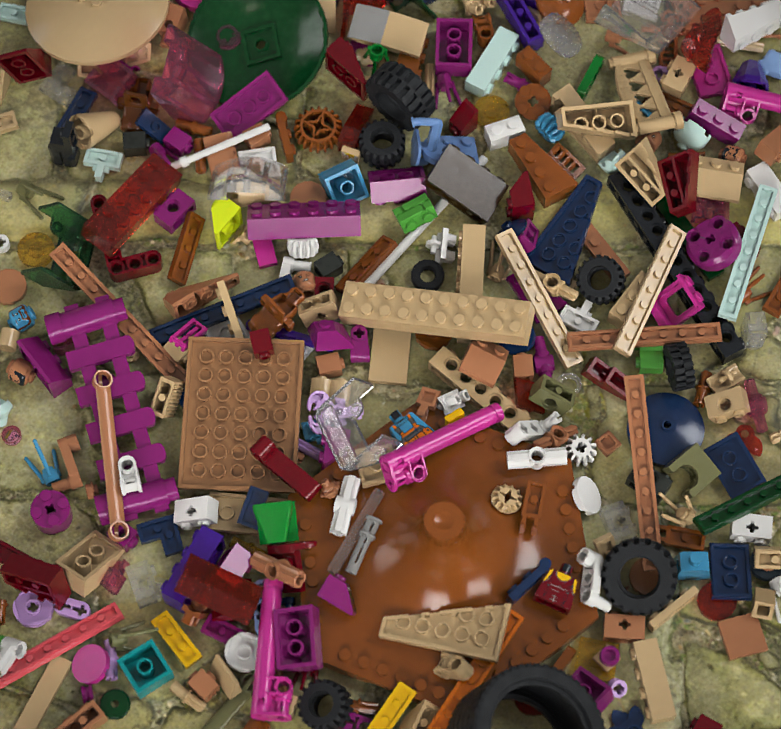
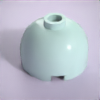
[674,117,711,151]

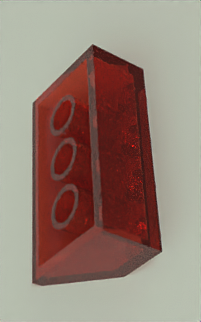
[173,553,263,626]

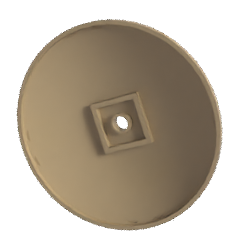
[25,0,169,66]

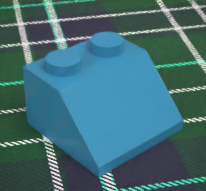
[318,159,370,201]

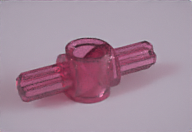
[744,378,768,433]

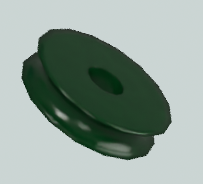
[100,689,131,720]

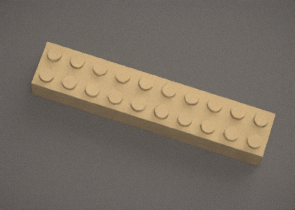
[338,281,535,346]

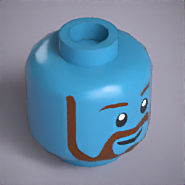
[7,304,37,332]

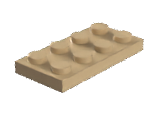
[208,491,288,536]

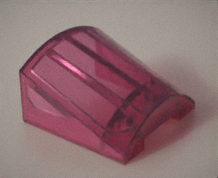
[150,24,224,124]

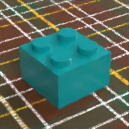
[117,639,175,699]

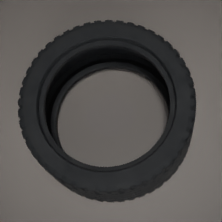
[447,663,606,729]

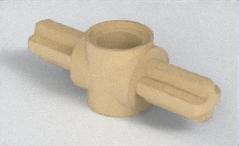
[535,270,579,301]

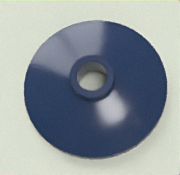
[495,218,527,244]

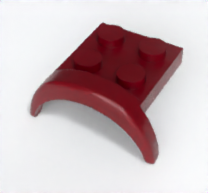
[267,540,317,593]

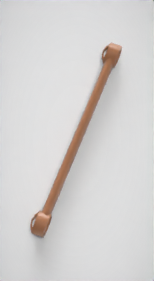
[92,370,129,542]

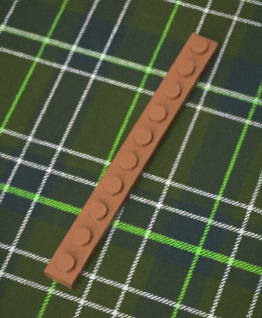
[49,243,186,381]
[624,374,661,571]

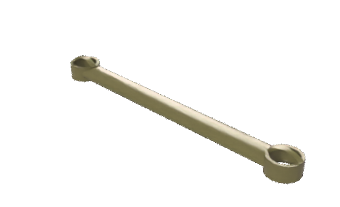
[202,672,254,729]

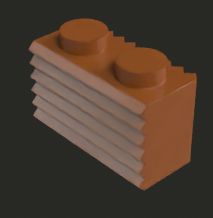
[515,45,552,86]

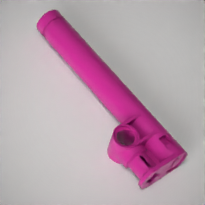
[719,82,781,125]
[379,403,504,492]
[250,578,293,722]

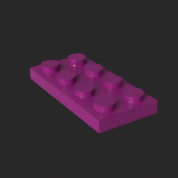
[209,70,289,137]

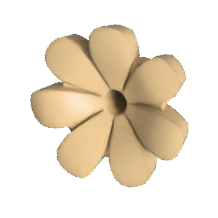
[230,224,251,245]

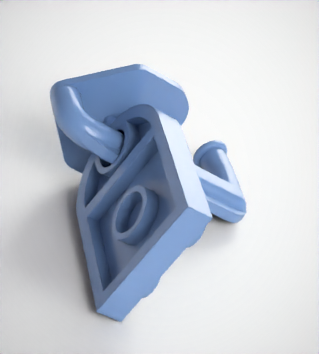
[411,117,479,166]

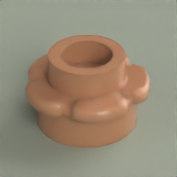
[85,481,99,500]

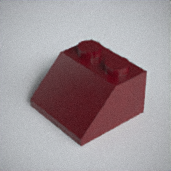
[505,171,535,221]

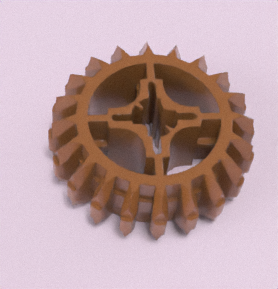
[294,105,343,154]

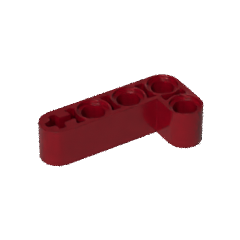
[249,434,322,502]

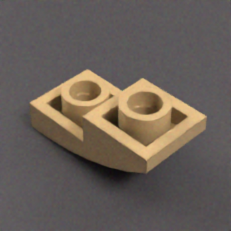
[318,0,336,33]

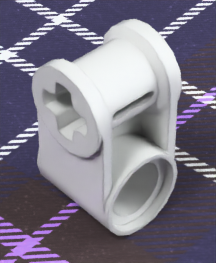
[118,455,143,496]

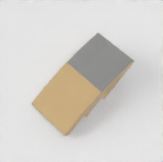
[346,3,429,59]

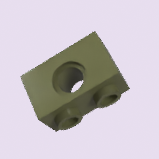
[529,374,576,417]

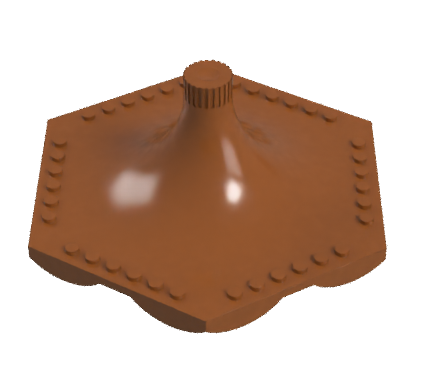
[288,403,599,708]

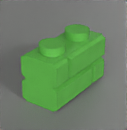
[392,193,438,234]

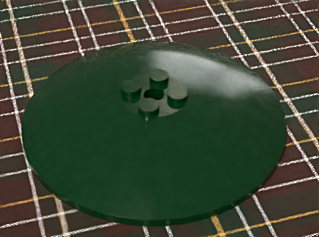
[187,0,328,104]

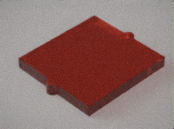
[514,377,545,415]

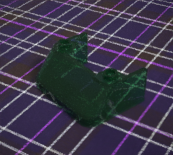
[21,202,98,292]

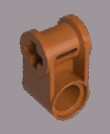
[471,12,494,48]

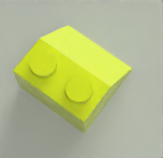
[211,195,243,250]

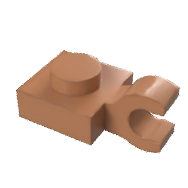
[416,386,442,422]

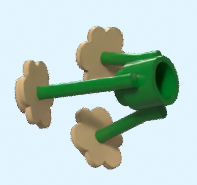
[356,44,398,82]

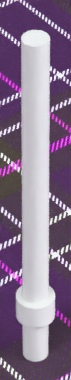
[166,123,271,172]

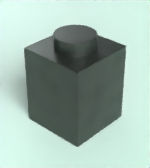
[123,131,150,157]
[314,251,344,278]

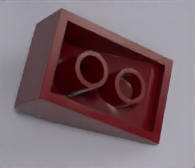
[325,37,367,101]
[0,48,52,84]

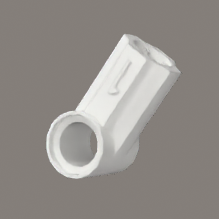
[0,636,27,677]

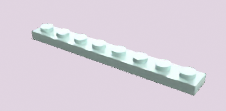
[717,184,778,322]

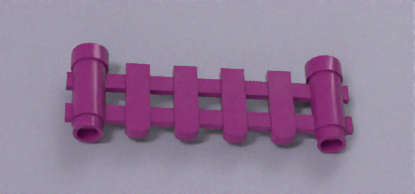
[44,294,181,526]

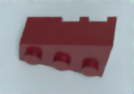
[657,148,699,218]
[0,552,72,610]

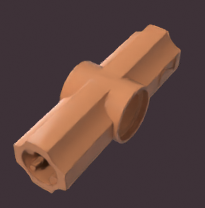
[249,551,306,588]

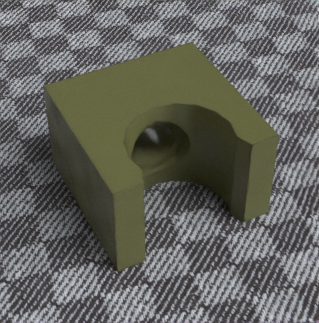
[661,443,721,499]

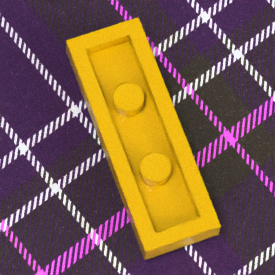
[150,609,203,670]
[367,681,417,729]

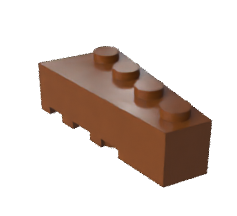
[508,133,578,209]

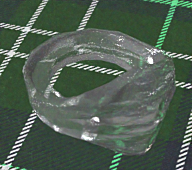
[556,373,582,394]

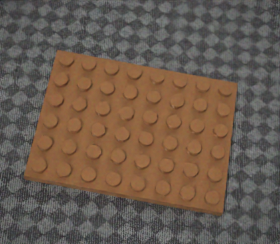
[177,336,305,494]

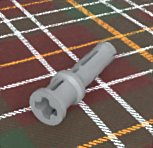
[344,514,383,576]

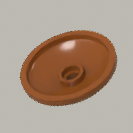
[535,0,585,28]

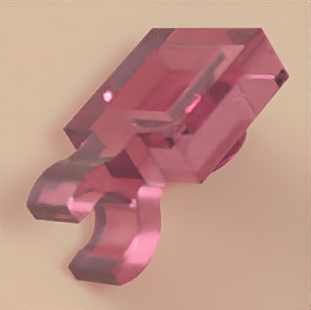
[100,559,130,595]

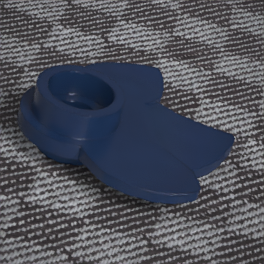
[610,705,644,729]

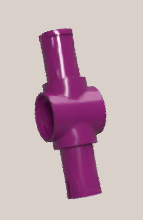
[533,336,555,378]

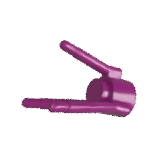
[434,73,462,110]
[148,142,179,188]

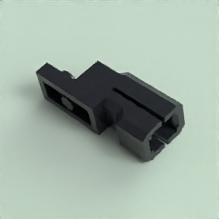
[48,120,80,168]

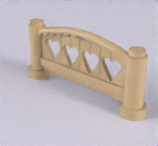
[607,46,684,135]

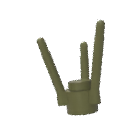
[16,180,65,220]
[108,620,159,651]

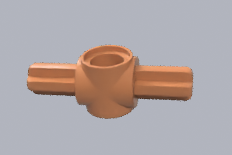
[532,425,578,449]

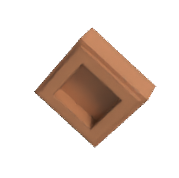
[594,430,622,458]

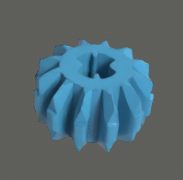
[535,112,565,144]

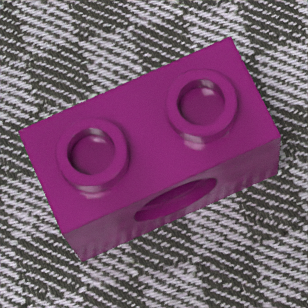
[153,188,196,235]

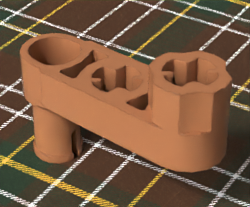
[51,433,83,492]

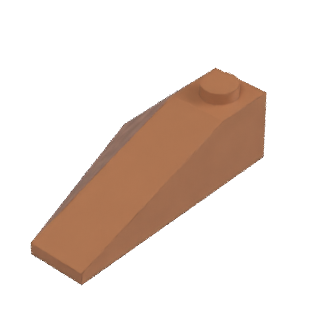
[163,272,240,319]

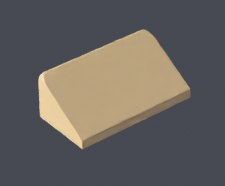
[754,546,781,569]
[210,654,242,699]

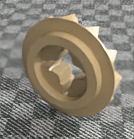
[491,484,523,513]

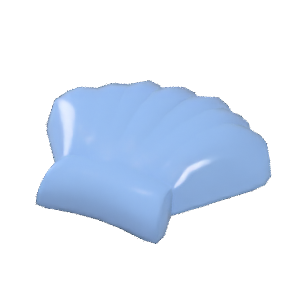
[758,49,781,80]

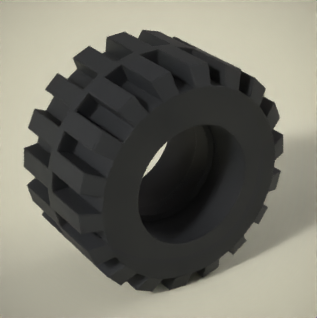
[359,118,405,170]
[576,255,626,305]
[297,679,353,729]

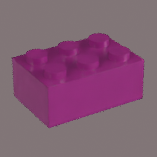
[435,18,473,77]

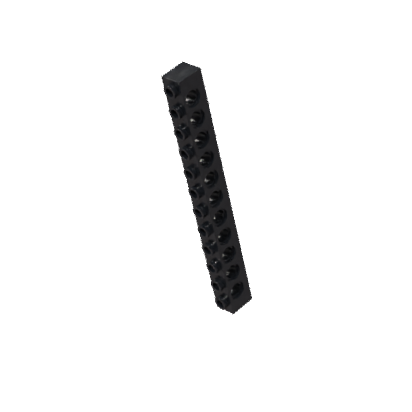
[607,171,745,365]

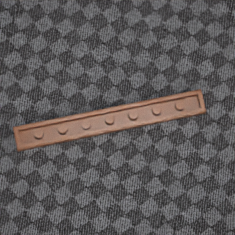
[566,322,722,352]

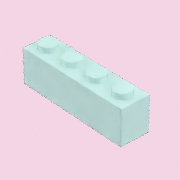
[465,26,520,99]

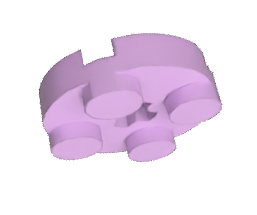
[13,591,54,628]

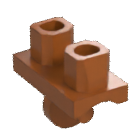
[181,595,209,627]

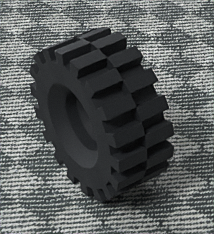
[663,341,696,392]

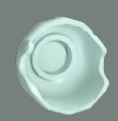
[598,149,626,174]

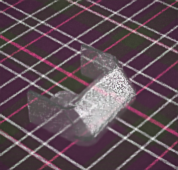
[315,377,403,471]

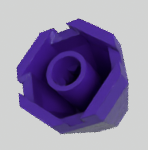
[732,59,769,91]

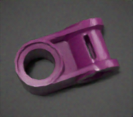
[350,325,370,363]

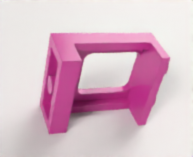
[651,274,706,326]

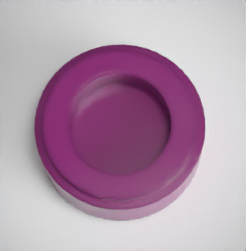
[599,646,620,667]

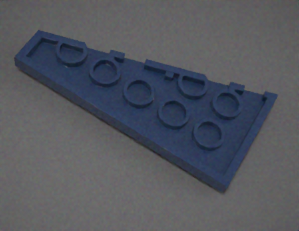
[527,174,602,287]

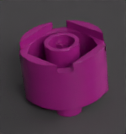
[30,490,73,535]

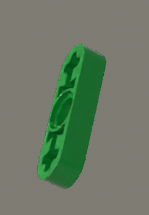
[576,54,605,101]

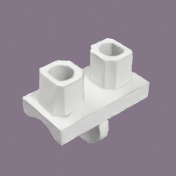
[425,228,457,265]
[437,388,471,415]

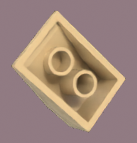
[55,530,125,598]

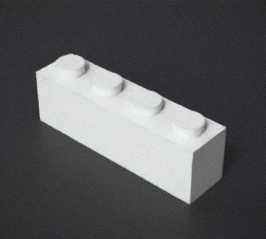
[719,0,781,52]

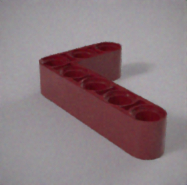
[90,194,163,283]

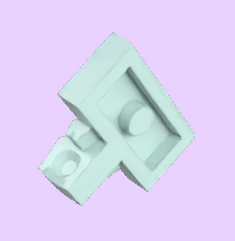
[83,147,124,183]

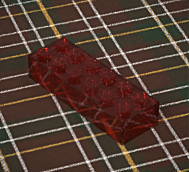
[81,152,183,258]

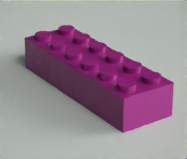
[247,199,361,240]

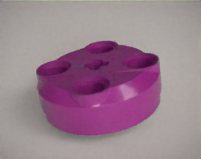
[686,215,742,271]

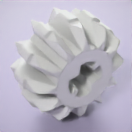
[287,238,319,259]
[564,434,597,467]

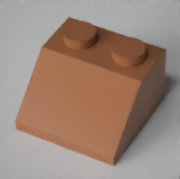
[458,340,509,388]

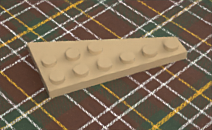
[378,603,512,663]

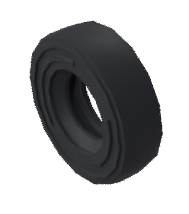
[411,260,444,291]

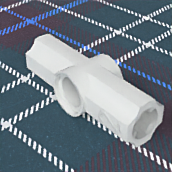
[506,446,567,470]
[329,475,361,537]

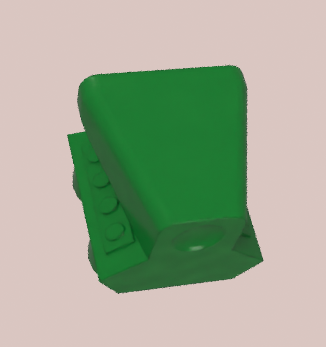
[252,501,299,545]

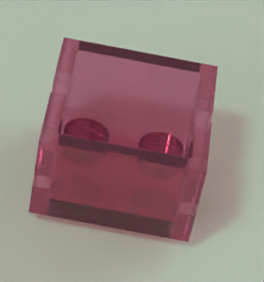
[84,61,138,107]

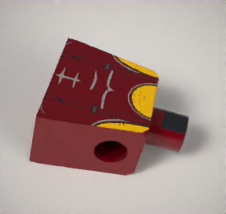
[532,563,577,615]

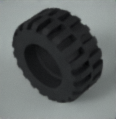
[365,61,436,131]
[601,537,678,616]

